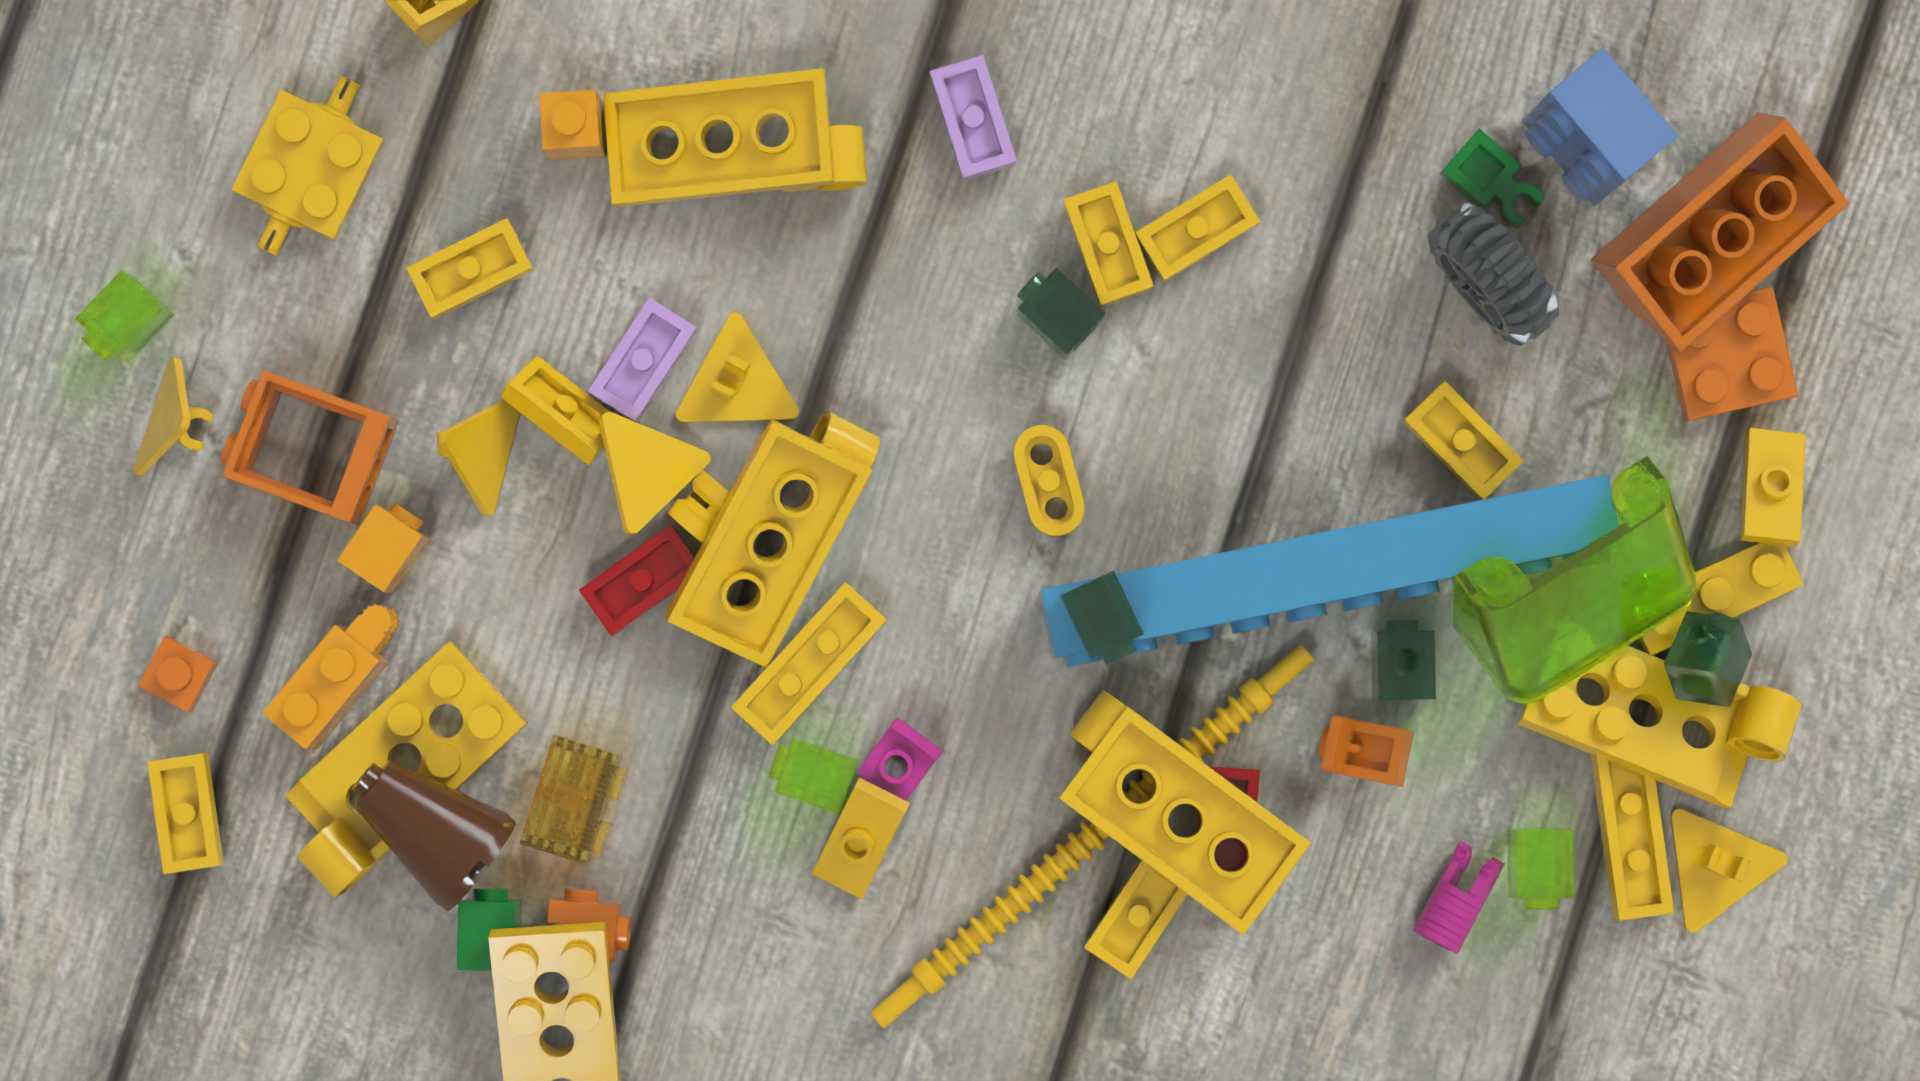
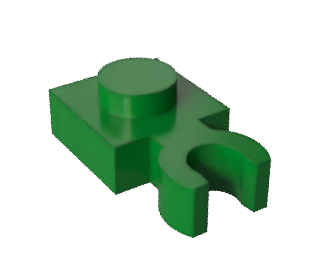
[1440,129,1545,228]

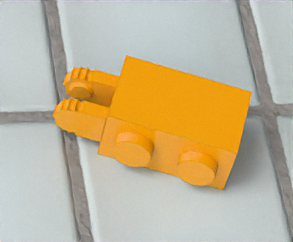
[262,604,401,750]

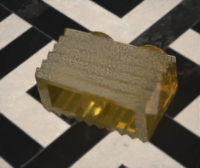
[519,734,629,864]

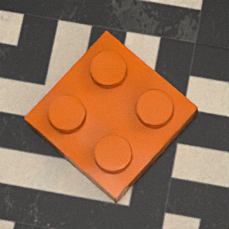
[1666,287,1799,422]

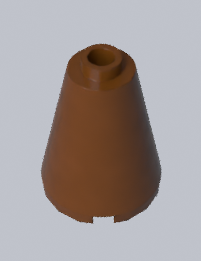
[352,760,516,911]

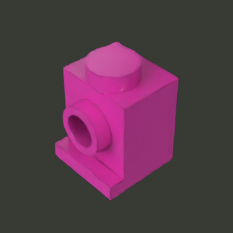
[857,717,943,801]

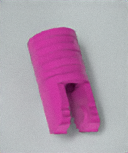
[1413,841,1505,954]

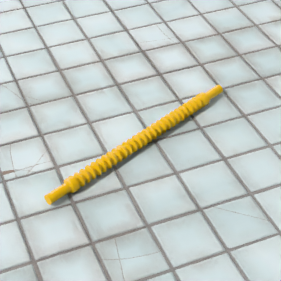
[870,644,1314,1029]

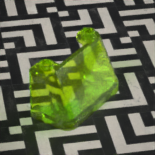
[1453,455,1696,704]

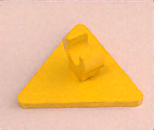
[676,312,799,423]
[133,356,214,476]
[436,400,520,516]
[598,411,711,535]
[1670,808,1788,933]

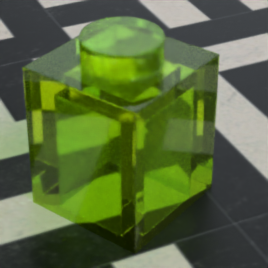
[75,270,175,363]
[769,738,859,814]
[1507,828,1574,910]

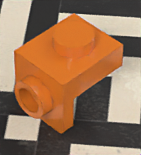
[1319,715,1414,787]
[547,888,631,963]

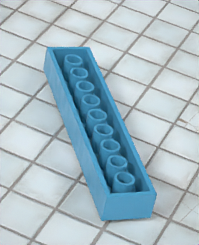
[1039,475,1622,668]

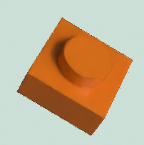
[138,636,219,712]

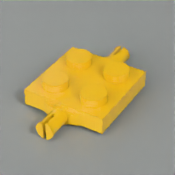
[231,75,385,256]

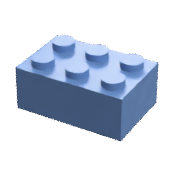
[1522,48,1678,206]

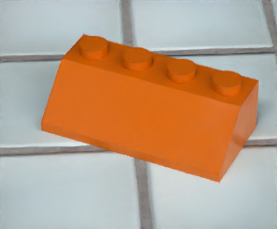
[1590,112,1850,353]

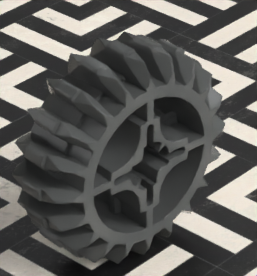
[1428,203,1559,346]

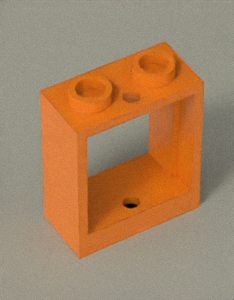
[220,370,399,526]

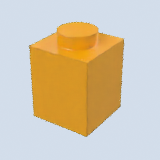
[539,90,606,160]
[337,503,431,594]

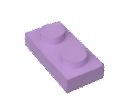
[930,55,1017,181]
[588,297,698,423]

